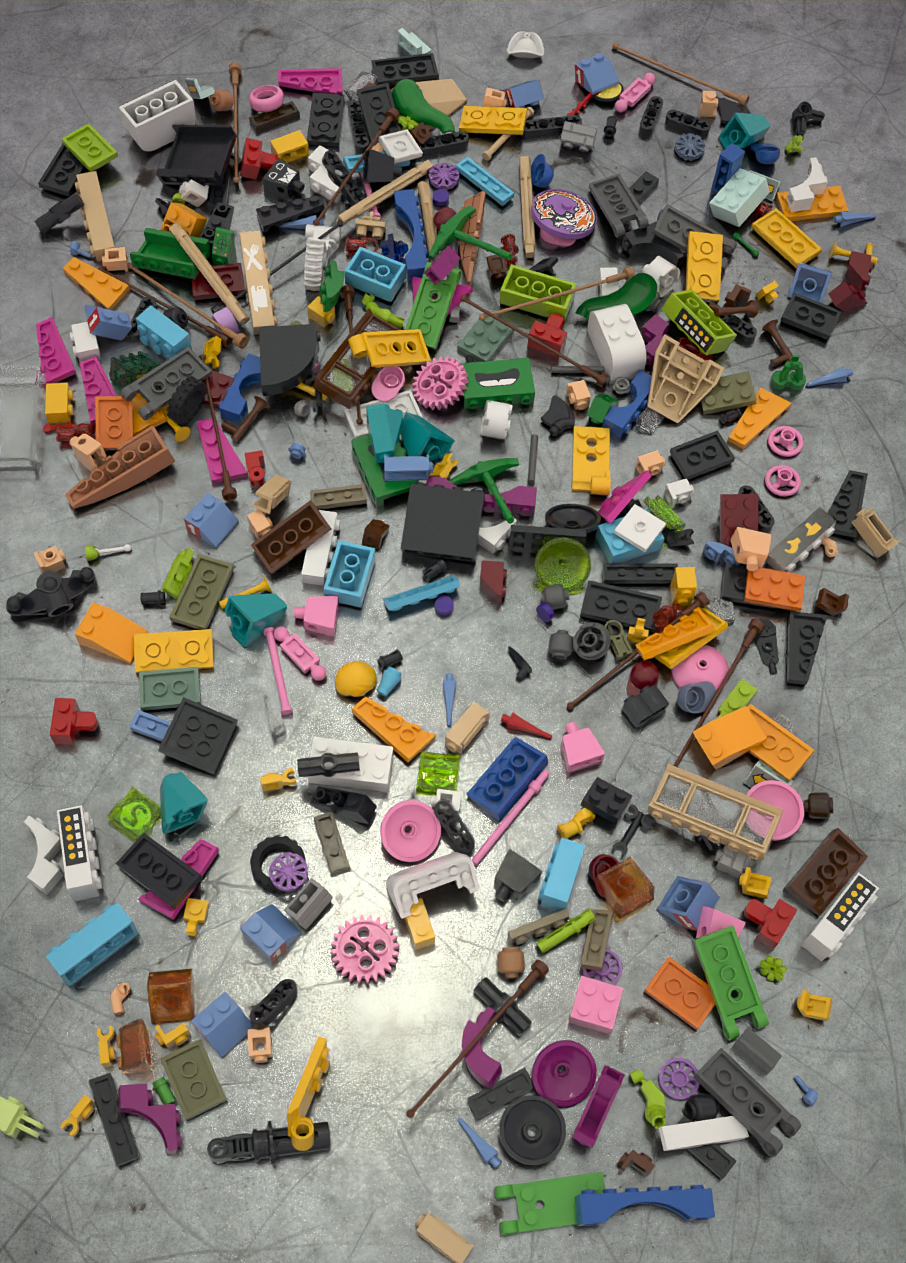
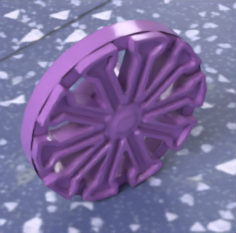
[429,163,459,189]
[269,852,308,892]
[582,949,622,985]
[659,1058,700,1100]

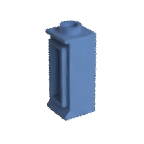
[384,455,433,481]

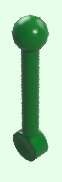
[733,233,759,257]

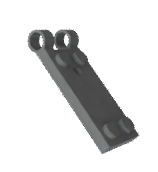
[589,173,649,237]
[652,204,737,274]
[120,346,212,421]
[693,1048,801,1157]

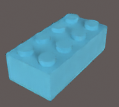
[46,902,139,987]

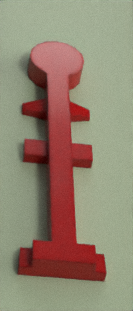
[566,92,600,116]
[43,422,95,434]

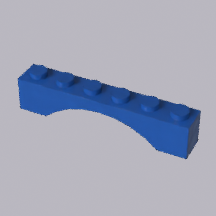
[394,189,430,281]
[574,1185,715,1226]

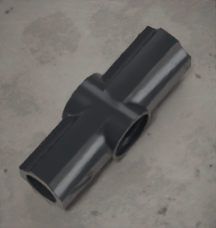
[34,192,85,234]
[297,752,360,778]
[473,977,532,1036]

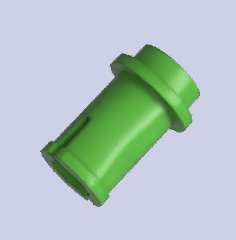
[152,1077,177,1105]

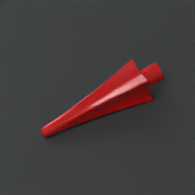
[500,712,552,739]

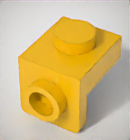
[739,867,772,899]
[797,990,833,1021]
[155,1023,191,1049]

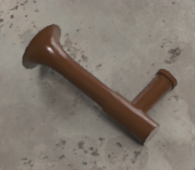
[708,300,758,318]
[762,319,792,367]
[221,396,270,442]

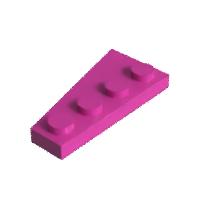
[278,68,343,94]
[36,317,77,388]
[80,356,117,426]
[197,418,248,484]
[138,839,219,920]

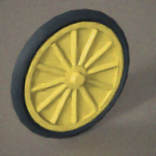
[593,82,624,102]

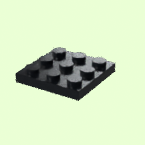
[158,697,238,774]

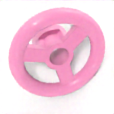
[768,426,804,457]
[765,465,801,497]

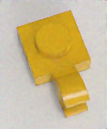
[203,336,222,370]
[429,453,458,478]
[627,618,649,644]
[260,768,296,791]
[183,898,209,937]
[97,1026,116,1068]
[61,1095,95,1137]

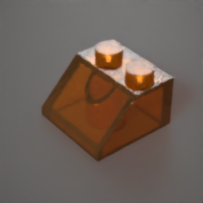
[596,857,655,919]
[147,969,195,1024]
[116,1019,152,1076]

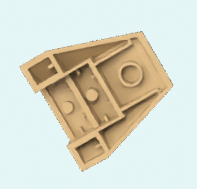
[390,79,467,130]
[647,334,725,423]

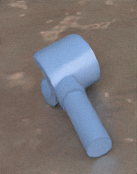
[70,241,92,259]
[794,1075,818,1106]

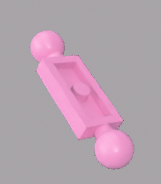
[615,73,655,113]
[274,626,326,681]

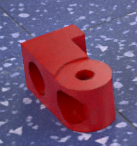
[244,450,266,488]

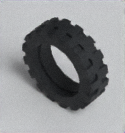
[167,376,207,425]
[250,835,306,892]

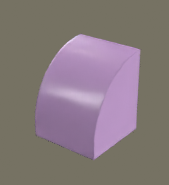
[212,307,240,333]

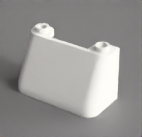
[386,852,480,919]

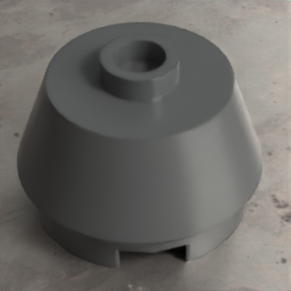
[573,623,611,660]

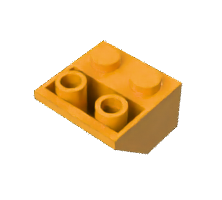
[160,202,208,237]

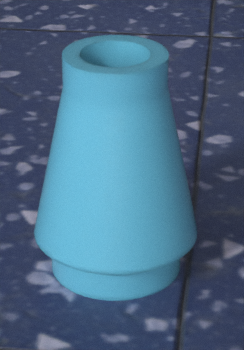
[377,667,402,697]

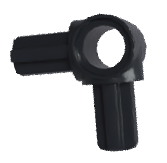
[792,101,825,135]

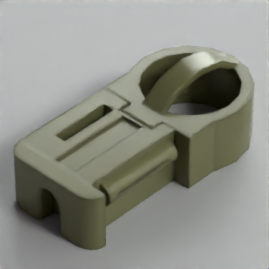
[604,620,632,660]

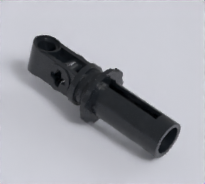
[207,1121,331,1165]

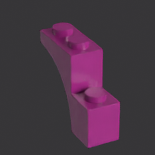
[423,246,461,285]
[641,314,669,367]
[572,1065,625,1148]
[118,1083,181,1155]

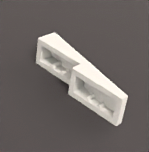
[659,1116,749,1151]

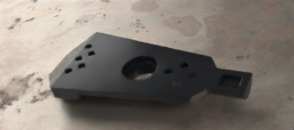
[754,618,779,674]

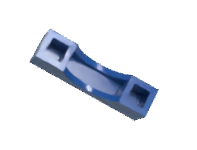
[218,353,261,424]
[602,370,652,438]

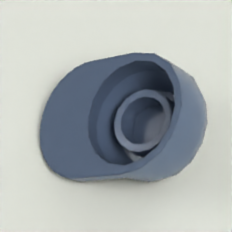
[677,682,716,713]

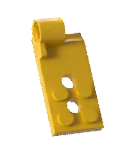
[348,329,431,368]
[572,426,611,495]
[287,1036,330,1151]

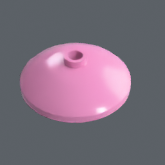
[671,645,729,691]
[742,780,804,841]
[380,800,441,862]

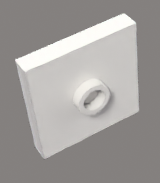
[378,129,423,164]
[614,504,666,552]

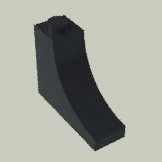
[622,221,684,268]

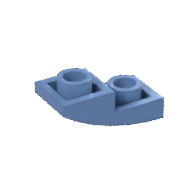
[703,541,741,566]

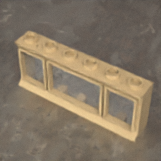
[649,764,783,860]

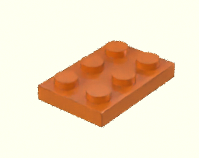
[95,396,133,450]
[744,567,805,612]
[644,956,715,1030]

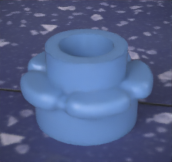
[288,443,306,459]

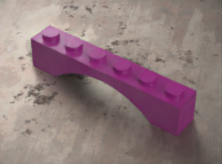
[426,476,537,516]

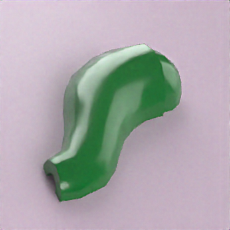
[392,79,455,134]
[575,273,657,319]

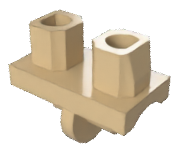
[355,211,386,240]

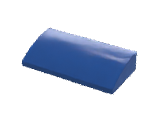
[466,736,548,821]

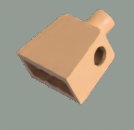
[70,434,107,471]
[731,527,771,571]

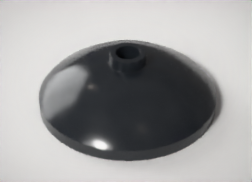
[545,504,601,534]
[499,1095,566,1165]

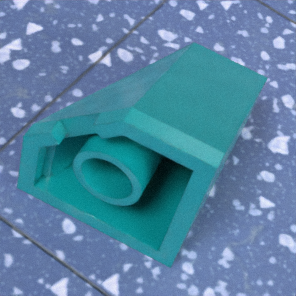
[718,112,771,149]
[366,404,403,463]
[401,412,455,462]
[225,593,288,648]
[160,772,208,834]

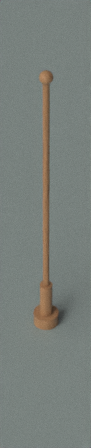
[612,43,750,107]
[229,62,241,183]
[127,262,249,349]
[479,267,635,321]

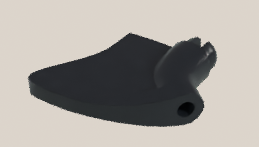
[718,99,751,124]
[541,395,575,436]

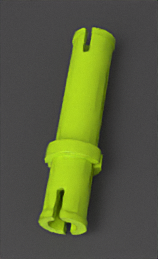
[536,908,596,954]

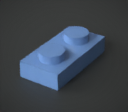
[129,710,171,741]

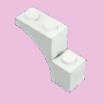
[308,145,341,203]
[786,157,828,212]
[478,518,517,554]
[24,816,64,895]

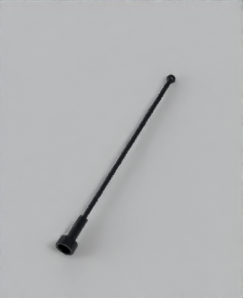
[211,220,343,314]

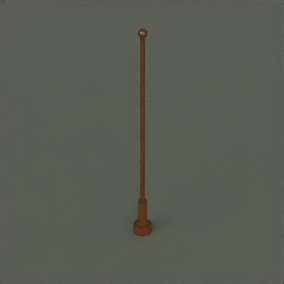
[313,107,400,226]
[98,266,233,347]
[341,285,363,425]
[460,295,609,387]
[199,355,237,501]
[567,592,710,710]
[673,619,765,767]
[406,959,549,1119]

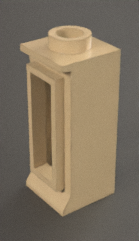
[253,474,292,514]
[851,507,900,558]
[445,702,490,755]
[415,1211,474,1263]

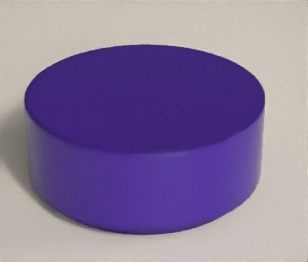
[433,189,449,206]
[435,596,454,616]
[536,603,554,622]

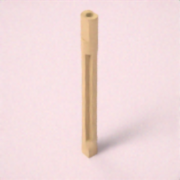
[519,156,536,258]
[336,160,434,225]
[418,181,444,280]
[169,223,250,324]

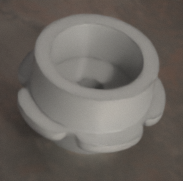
[613,378,630,394]
[294,400,310,417]

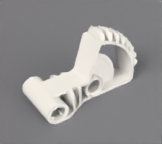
[304,224,341,291]

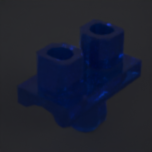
[380,233,409,262]

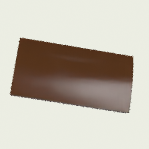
[251,500,332,574]
[784,828,868,915]

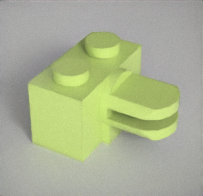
[0,1096,45,1139]

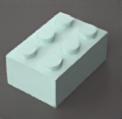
[709,168,770,227]

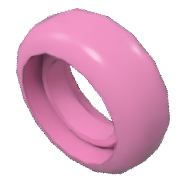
[249,85,284,112]

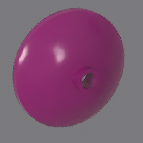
[532,1040,597,1107]

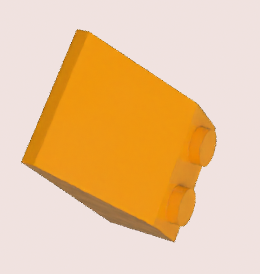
[75,602,148,664]
[693,706,768,770]

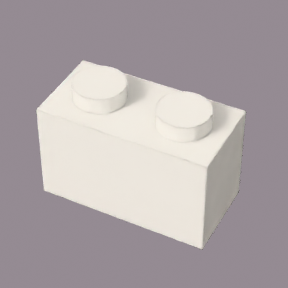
[70,322,101,362]

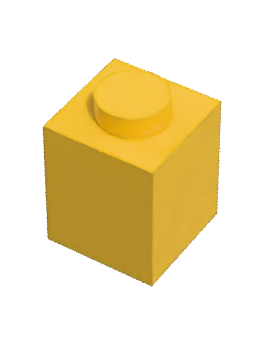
[307,296,335,328]

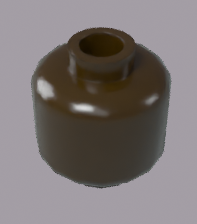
[804,792,833,819]

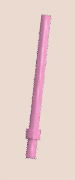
[471,769,550,866]

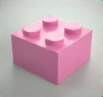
[568,976,623,1035]

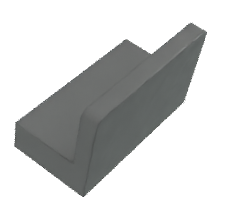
[734,1027,782,1074]

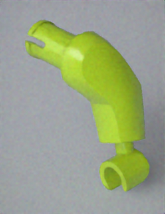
[362,293,405,329]
[630,1069,666,1129]

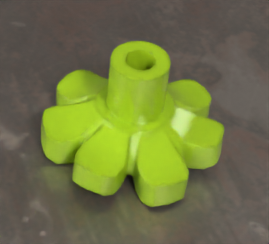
[398,116,418,131]
[785,135,803,153]
[759,955,787,981]

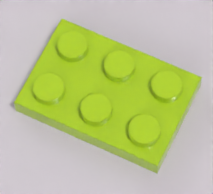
[61,123,118,172]

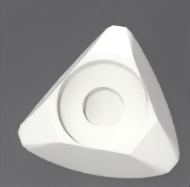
[507,31,544,58]

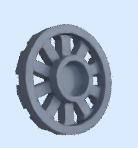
[675,133,705,160]

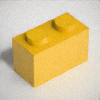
[270,130,309,163]
[45,383,74,424]
[670,567,697,607]
[404,898,435,950]

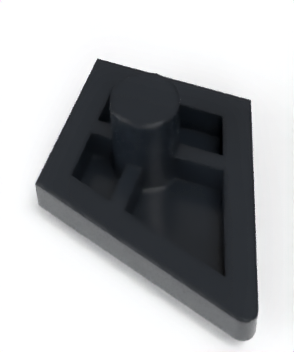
[529,257,559,274]

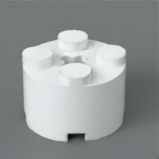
[642,256,680,298]
[481,400,512,439]

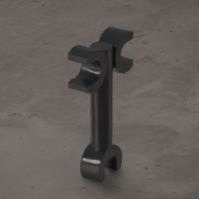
[305,371,330,412]
[612,804,655,858]

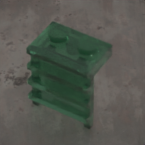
[109,351,161,389]

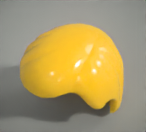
[335,661,377,697]

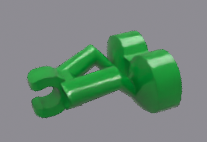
[771,355,806,391]

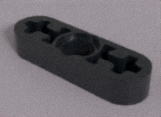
[639,96,663,135]
[665,110,711,136]
[128,297,157,341]
[738,485,775,532]
[434,799,475,853]
[249,979,298,1030]

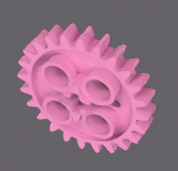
[412,356,469,410]
[330,914,399,984]

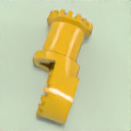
[557,808,596,839]

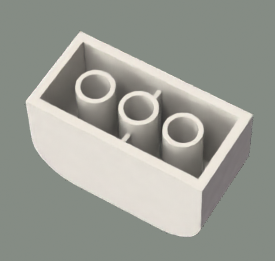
[119,80,196,151]
[587,304,646,385]

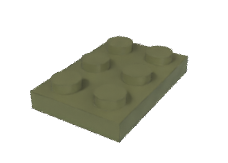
[701,371,757,415]
[160,1039,227,1120]

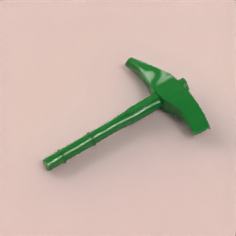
[428,205,512,260]
[449,458,519,524]

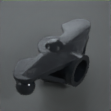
[6,567,96,617]

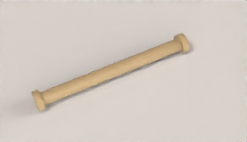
[482,107,534,161]

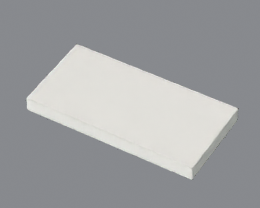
[344,390,423,438]

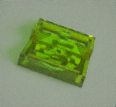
[643,495,686,529]
[416,751,460,795]
[106,786,161,840]

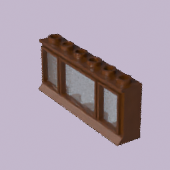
[313,308,400,410]

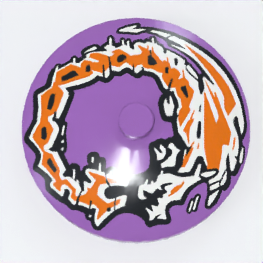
[531,189,597,239]

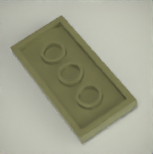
[169,554,234,630]

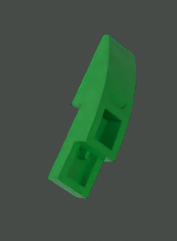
[319,260,344,312]

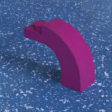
[462,1007,503,1090]

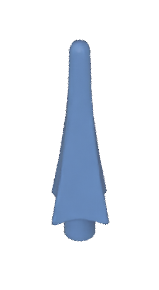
[833,211,877,227]
[279,215,324,230]
[806,366,853,387]
[443,673,456,726]
[458,1117,502,1169]

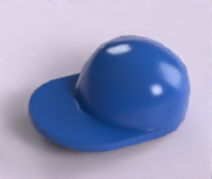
[750,144,780,165]
[531,154,554,188]

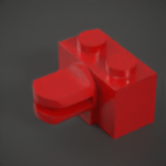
[240,138,278,180]
[527,313,568,358]
[49,698,98,745]
[744,898,798,950]

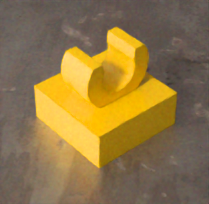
[755,281,779,304]

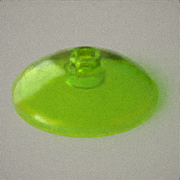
[534,537,591,592]

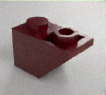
[845,251,873,290]
[828,281,868,311]
[480,560,507,604]

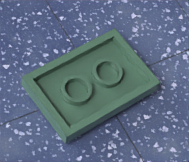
[457,313,514,362]
[139,667,200,711]

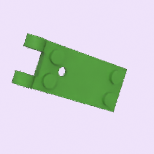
[405,262,462,350]
[693,925,769,1041]
[494,1172,611,1235]

